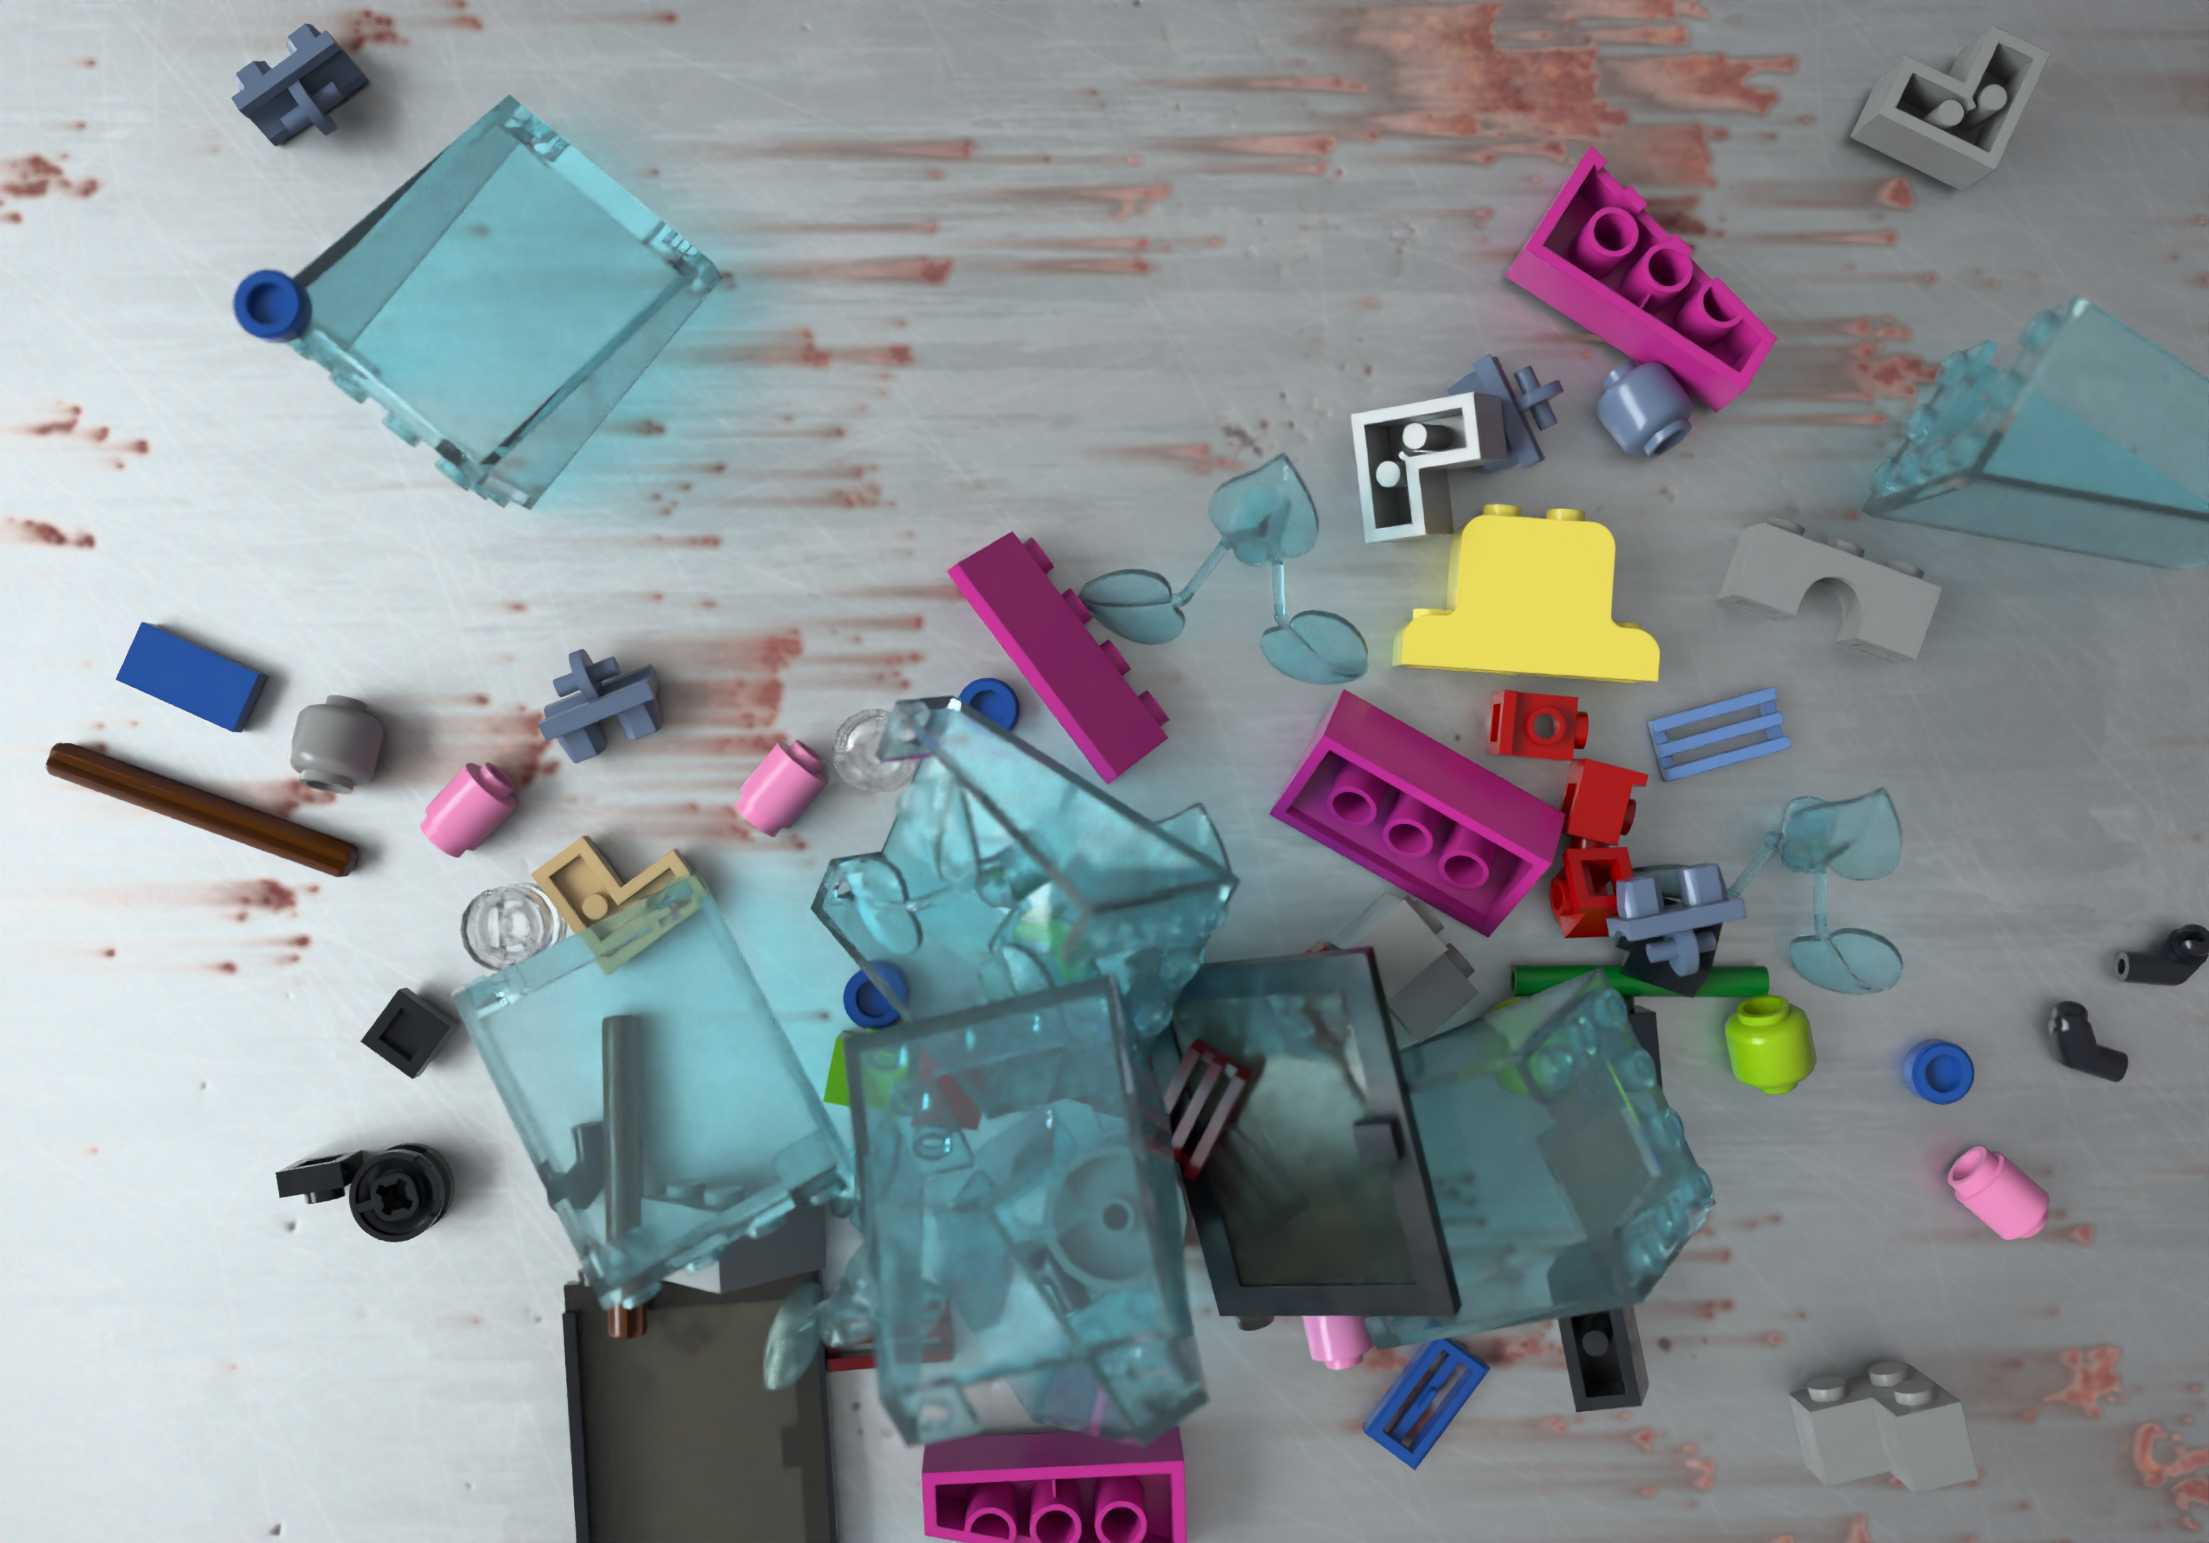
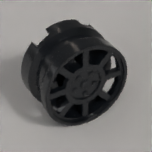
[349,1143,455,1242]

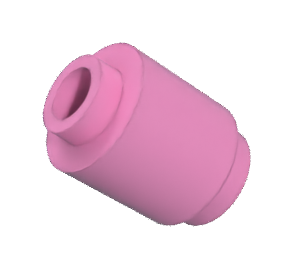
[735,740,828,837]
[420,762,517,858]
[1948,1146,2049,1240]
[1301,1268,1373,1370]

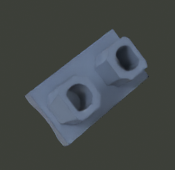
[231,23,368,147]
[1447,354,1564,473]
[538,648,662,764]
[1606,863,1747,977]

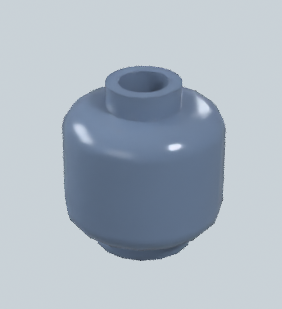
[1596,361,1694,458]

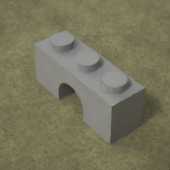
[1717,517,1943,663]

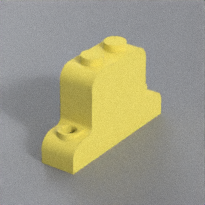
[1392,504,1660,684]

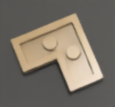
[531,836,715,977]

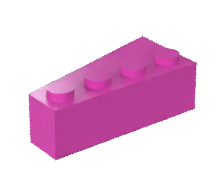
[1505,145,1777,413]
[921,1426,1187,1543]

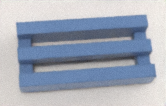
[1647,687,1791,782]

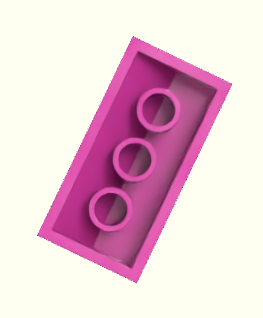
[947,531,1170,785]
[1270,689,1566,938]

